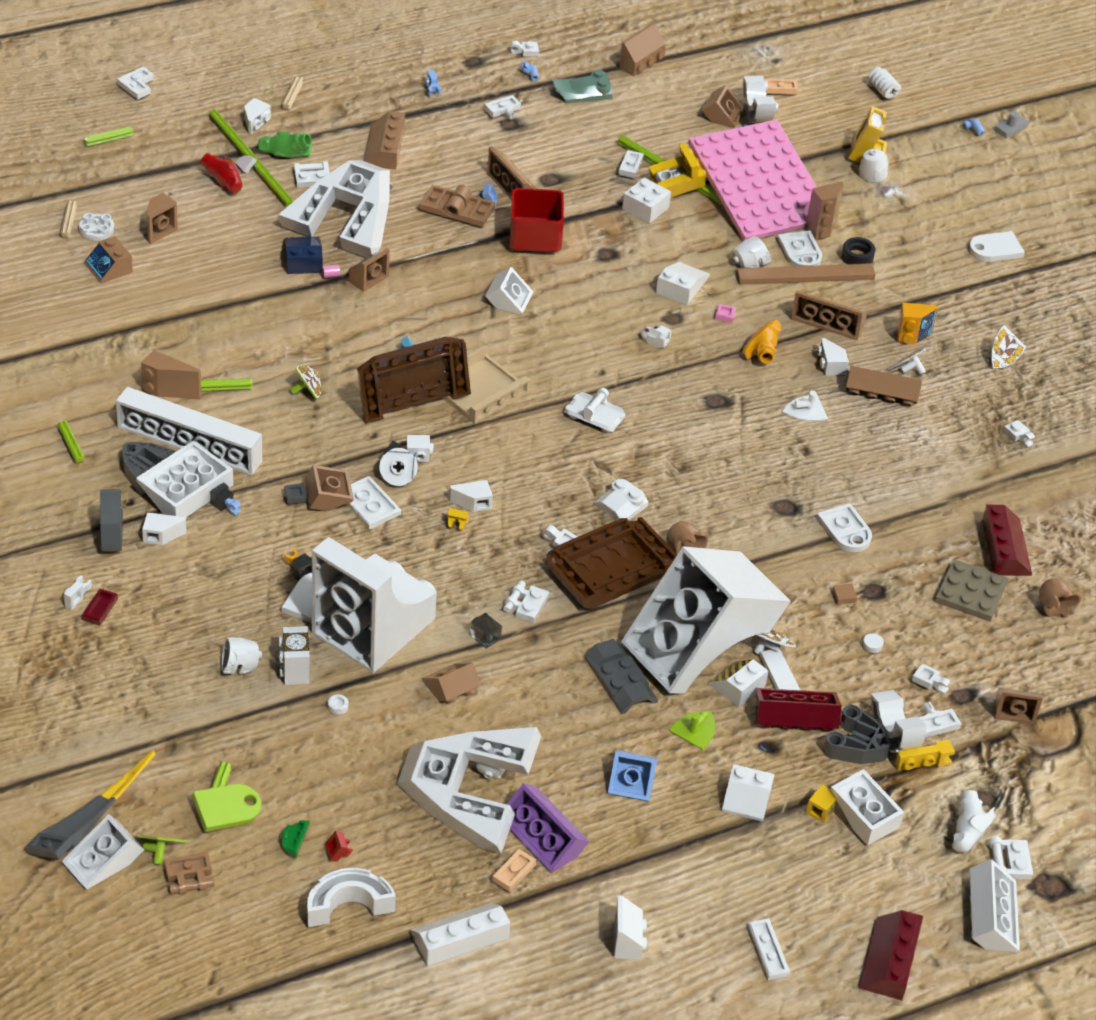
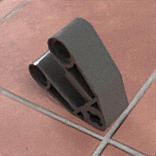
[122,442,177,496]
[100,489,123,551]
[824,705,891,764]

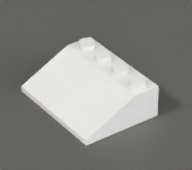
[136,441,233,517]

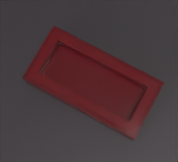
[81,588,118,626]

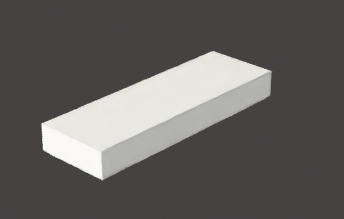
[760,649,800,690]
[748,919,790,980]

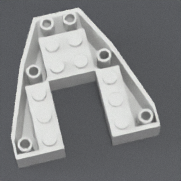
[278,160,390,257]
[397,727,541,854]

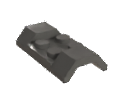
[585,639,658,714]

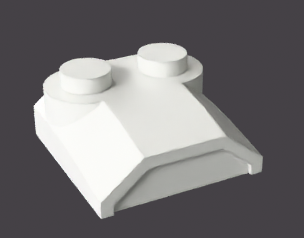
[594,479,648,520]

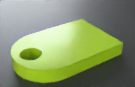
[192,784,261,832]

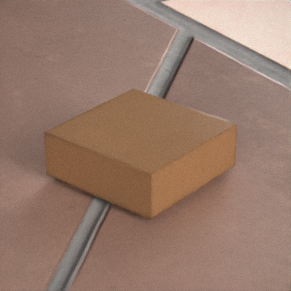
[833,584,857,604]

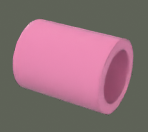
[322,264,340,279]

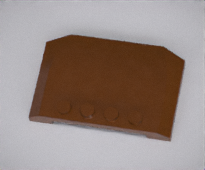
[357,337,471,424]
[545,517,677,609]

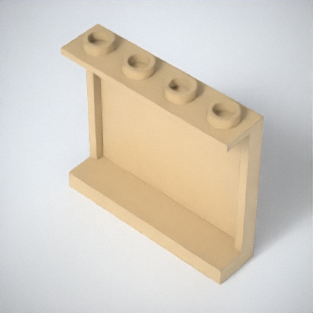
[443,345,530,424]

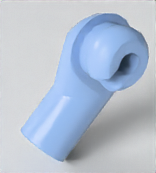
[520,62,539,81]
[962,119,985,136]

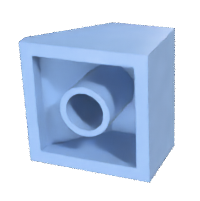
[608,750,658,801]

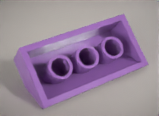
[507,783,590,872]

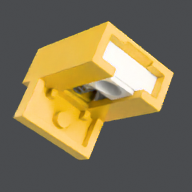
[848,106,887,163]
[649,143,707,197]

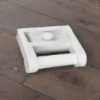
[294,161,329,188]
[989,837,1033,880]

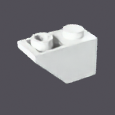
[244,98,271,134]
[817,338,849,376]
[449,480,493,512]
[142,513,187,545]

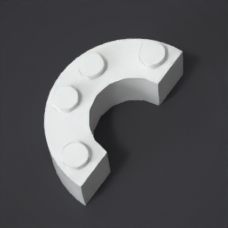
[743,76,778,123]
[871,690,928,752]
[307,868,396,927]

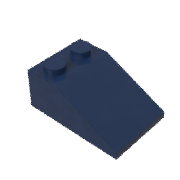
[285,237,323,274]

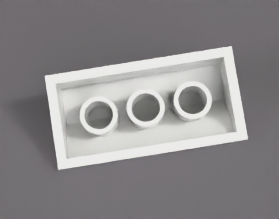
[969,859,1020,953]
[410,903,511,966]

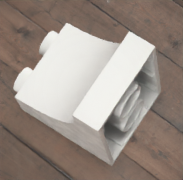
[312,537,437,673]
[621,546,790,694]

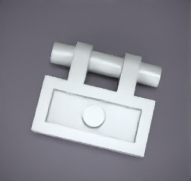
[503,581,550,623]

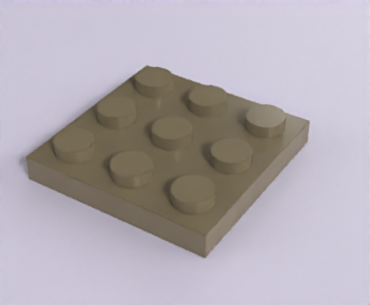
[935,559,1009,622]

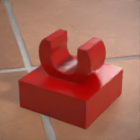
[325,830,353,862]

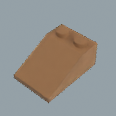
[141,350,202,399]

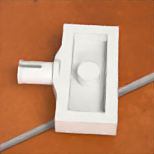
[484,95,521,119]
[919,702,961,738]

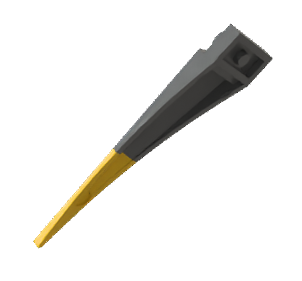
[25,750,156,859]

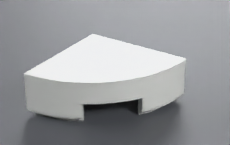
[235,155,257,173]

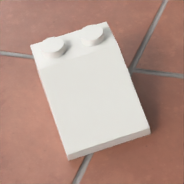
[656,262,710,305]
[831,769,904,846]
[62,814,145,889]

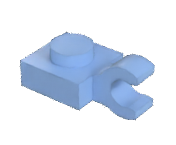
[425,69,441,96]

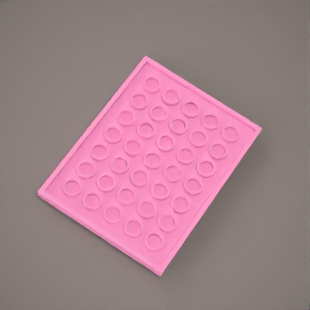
[688,120,817,241]

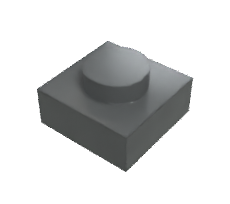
[284,483,307,504]

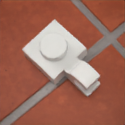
[511,41,539,57]
[1003,420,1035,448]
[543,525,577,547]
[64,575,92,611]
[912,664,950,694]

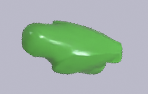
[258,132,312,158]

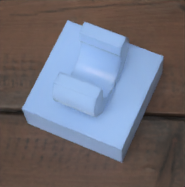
[479,183,498,206]

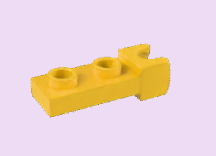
[895,740,955,771]

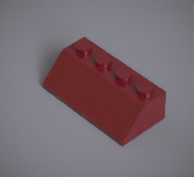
[982,504,1032,576]
[755,688,842,731]
[859,910,923,1001]

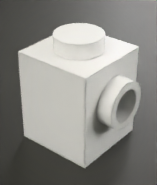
[407,435,434,462]

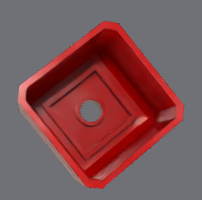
[510,188,564,252]

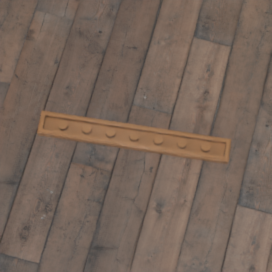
[737,263,876,284]

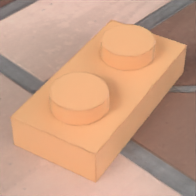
[765,78,798,95]
[492,849,536,892]

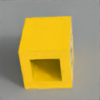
[806,785,838,823]

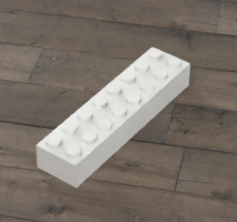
[116,387,262,476]

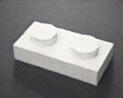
[619,150,644,178]

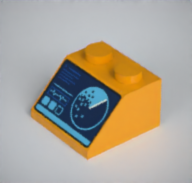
[897,303,938,345]

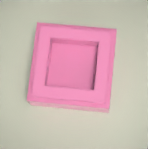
[715,304,736,323]

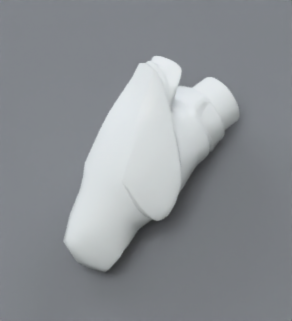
[952,790,996,853]

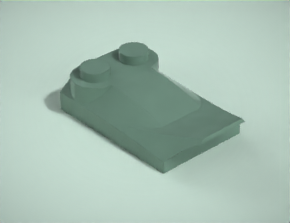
[552,69,612,104]

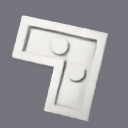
[117,67,154,99]

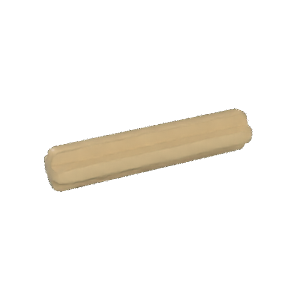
[282,76,303,110]
[61,200,77,238]

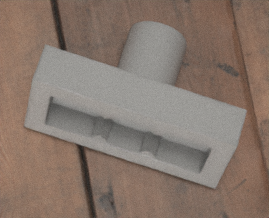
[994,111,1029,139]

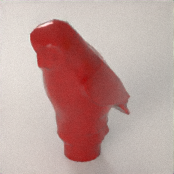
[200,153,243,194]

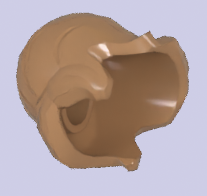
[666,521,708,555]
[1039,578,1082,618]

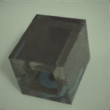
[470,612,502,649]

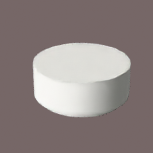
[863,634,884,653]
[328,694,349,715]

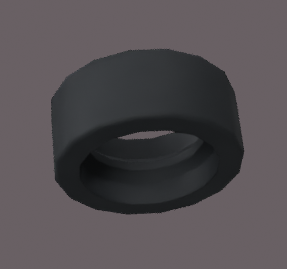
[842,237,876,264]

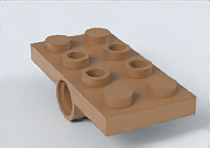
[419,185,495,227]

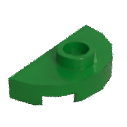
[281,820,310,858]

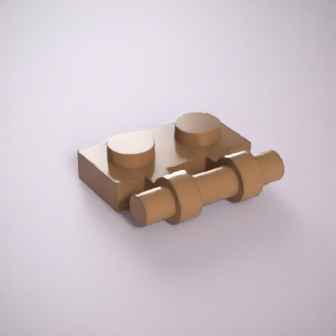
[164,852,215,894]

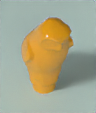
[742,320,781,364]

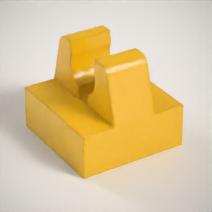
[448,508,470,531]

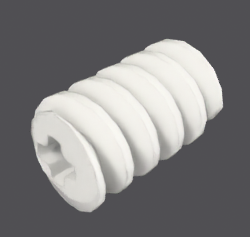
[868,67,901,99]

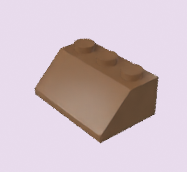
[619,23,666,76]
[806,181,844,240]

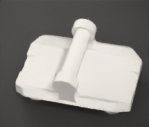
[564,388,625,433]

